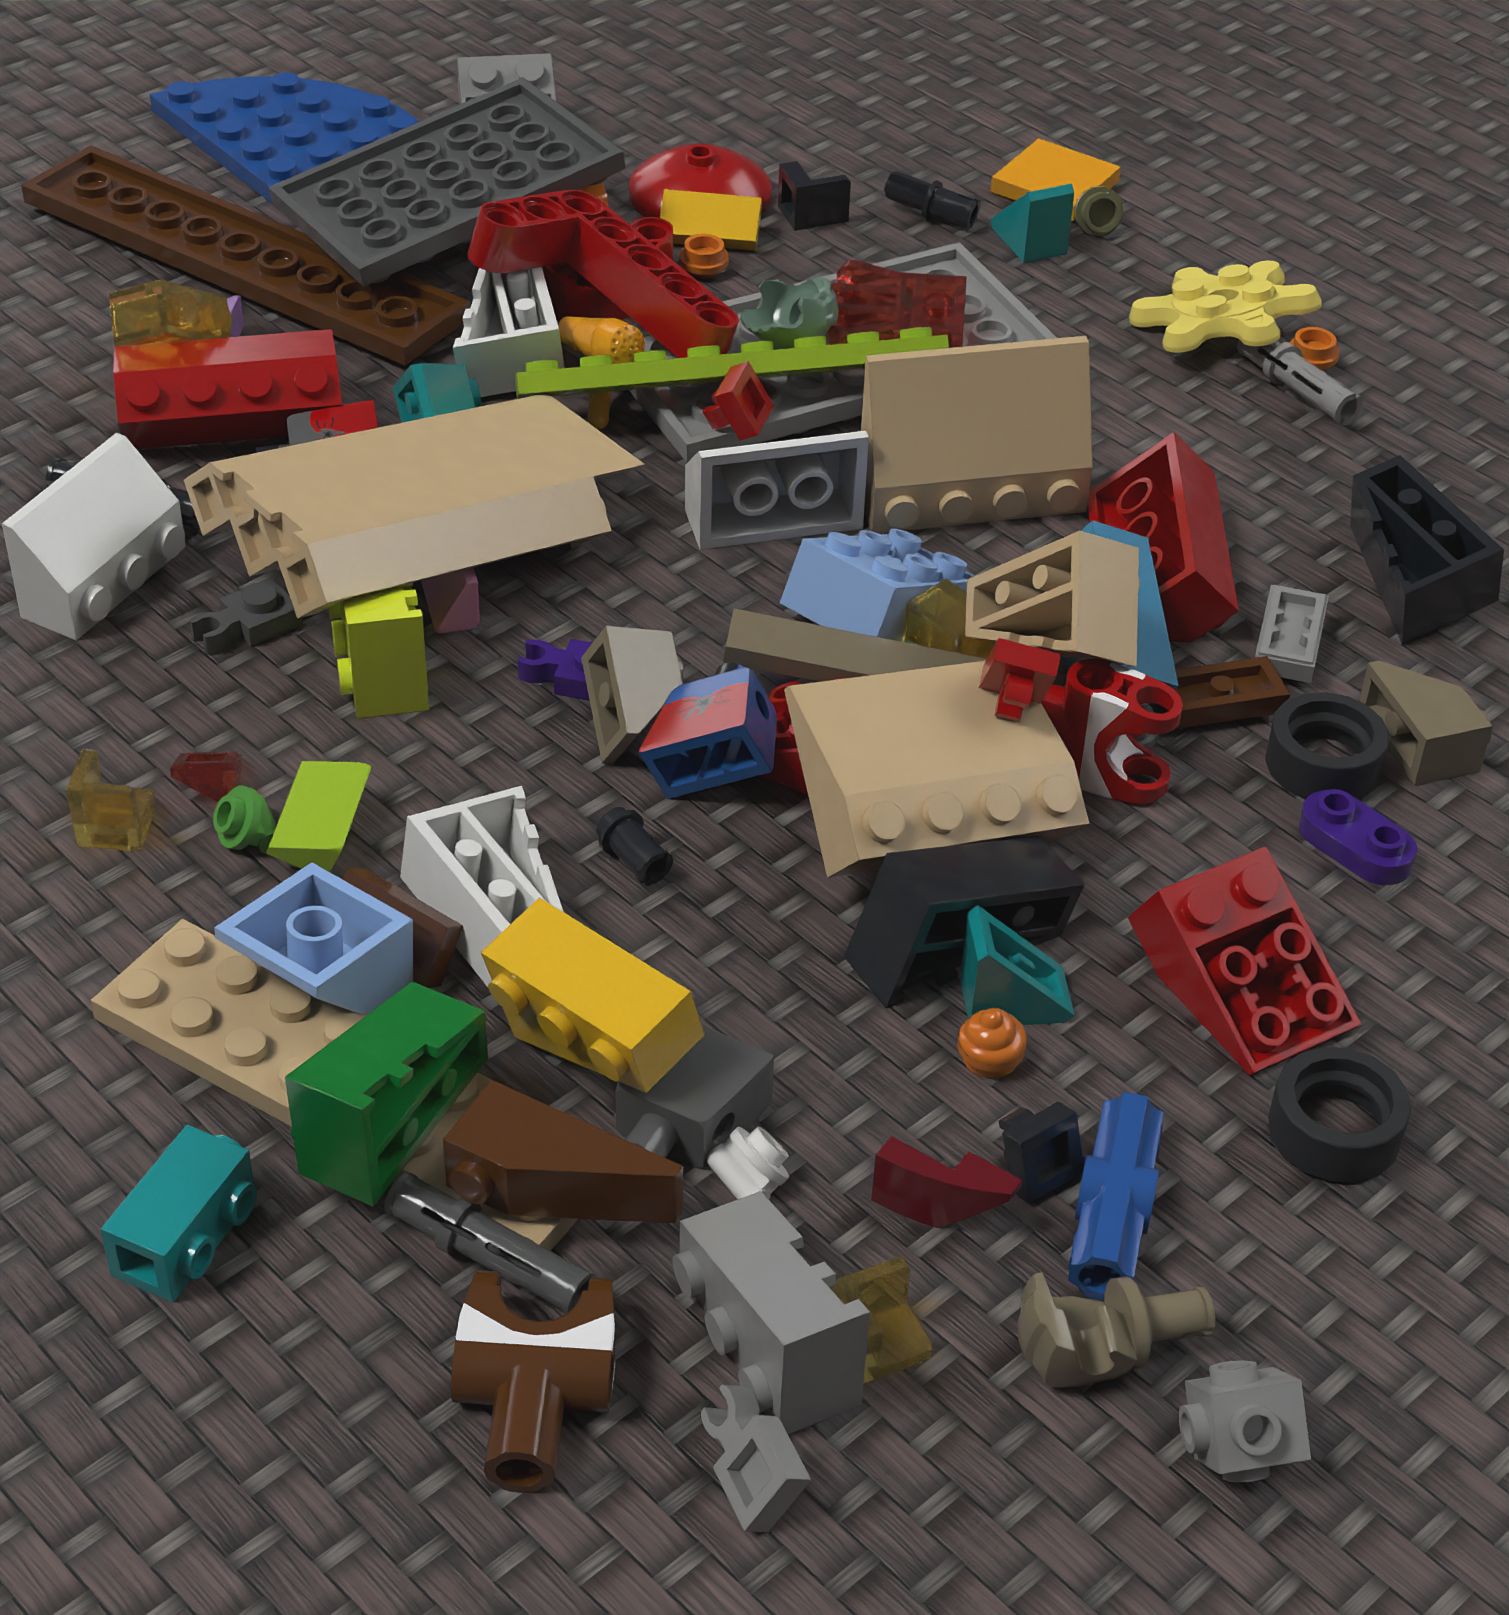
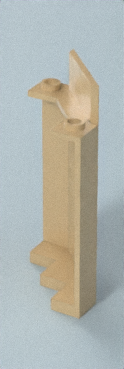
[184,393,645,619]

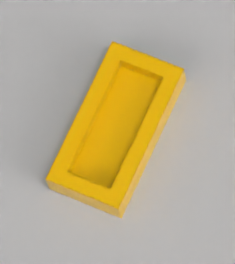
[660,189,762,251]

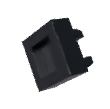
[998,1102,1084,1203]

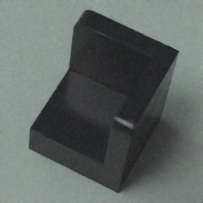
[778,161,851,231]

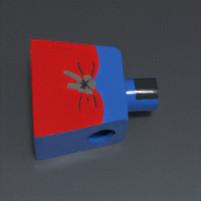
[639,662,777,799]

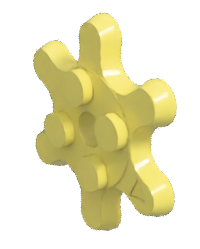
[1129,260,1322,353]

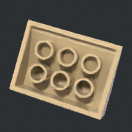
[861,336,1093,533]
[784,661,1089,877]

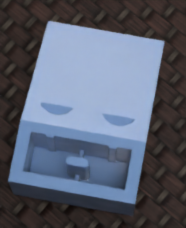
[780,529,975,643]

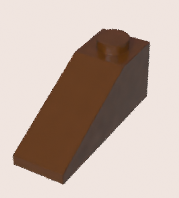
[443,1080,683,1223]

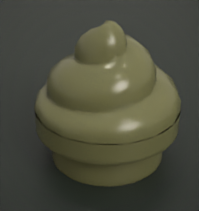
[1074,186,1123,236]

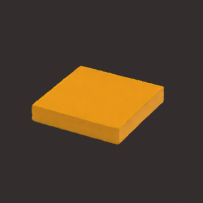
[990,138,1121,221]

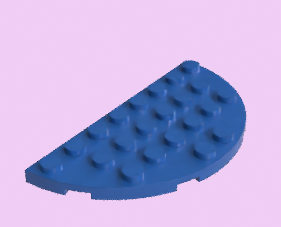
[150,72,419,204]

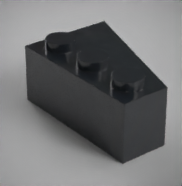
[844,836,1085,1008]

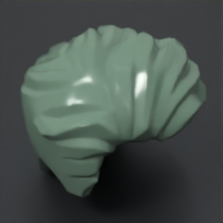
[740,277,838,350]

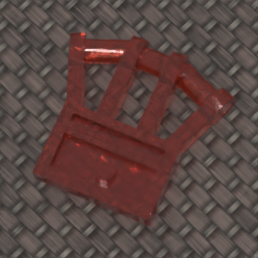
[826,260,967,348]

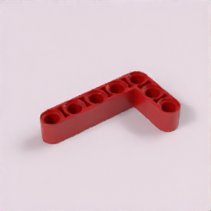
[468,190,739,358]

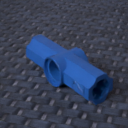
[1068,1092,1164,1301]

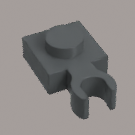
[190,577,303,655]

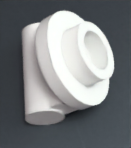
[706,1126,789,1200]

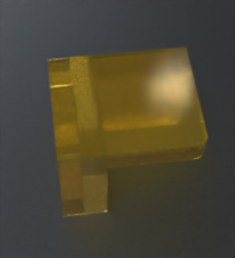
[66,749,156,851]
[829,1257,932,1384]

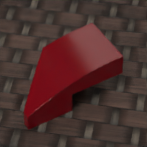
[871,1136,1022,1228]

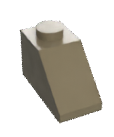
[581,626,683,764]
[1359,660,1493,786]

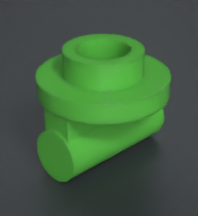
[213,785,277,853]

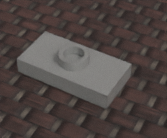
[1255,585,1329,683]

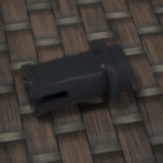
[596,807,673,886]

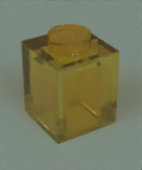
[903,579,995,659]

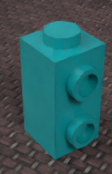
[100,1125,257,1303]

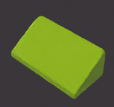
[266,761,372,872]

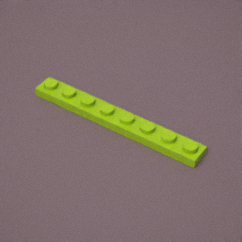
[515,327,949,399]

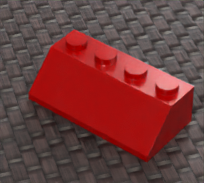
[113,329,342,449]
[1087,432,1239,642]

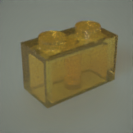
[109,279,232,346]

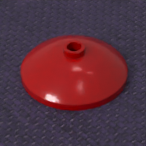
[628,144,772,218]

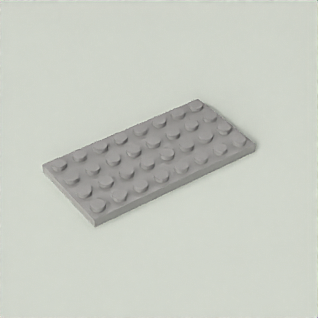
[629,242,1057,462]

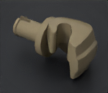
[1017,1272,1215,1388]

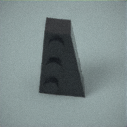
[1350,455,1504,645]

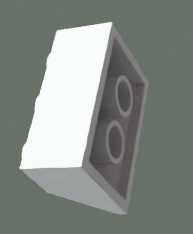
[685,431,869,550]
[2,433,186,641]

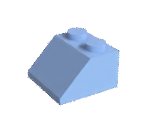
[214,863,413,1015]

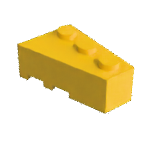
[481,897,705,1093]

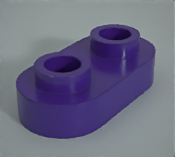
[1299,789,1417,885]

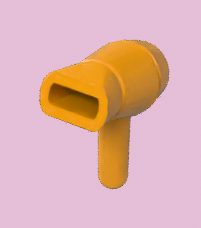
[558,316,645,430]

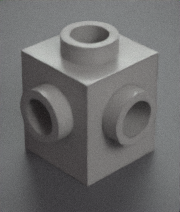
[1179,1360,1311,1482]

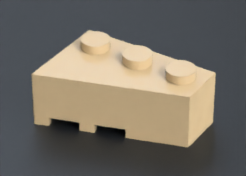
[965,531,1140,667]

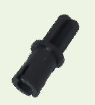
[884,171,981,230]

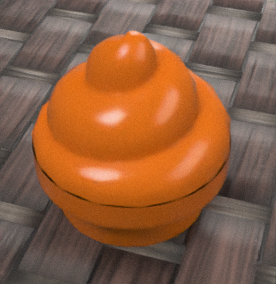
[957,1008,1027,1079]

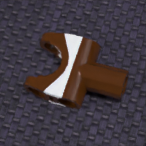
[451,1270,615,1493]

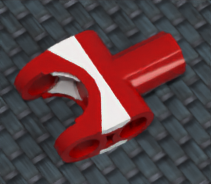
[1041,659,1183,804]

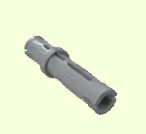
[1237,340,1363,425]

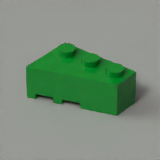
[285,982,488,1206]

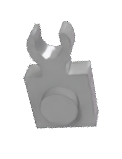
[701,1384,811,1532]

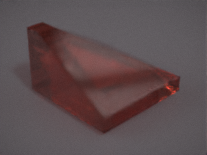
[170,751,242,802]

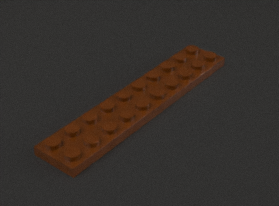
[21,145,470,366]

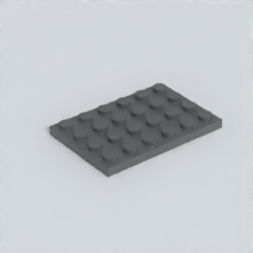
[268,77,626,287]

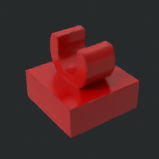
[702,361,774,441]
[979,638,1061,722]

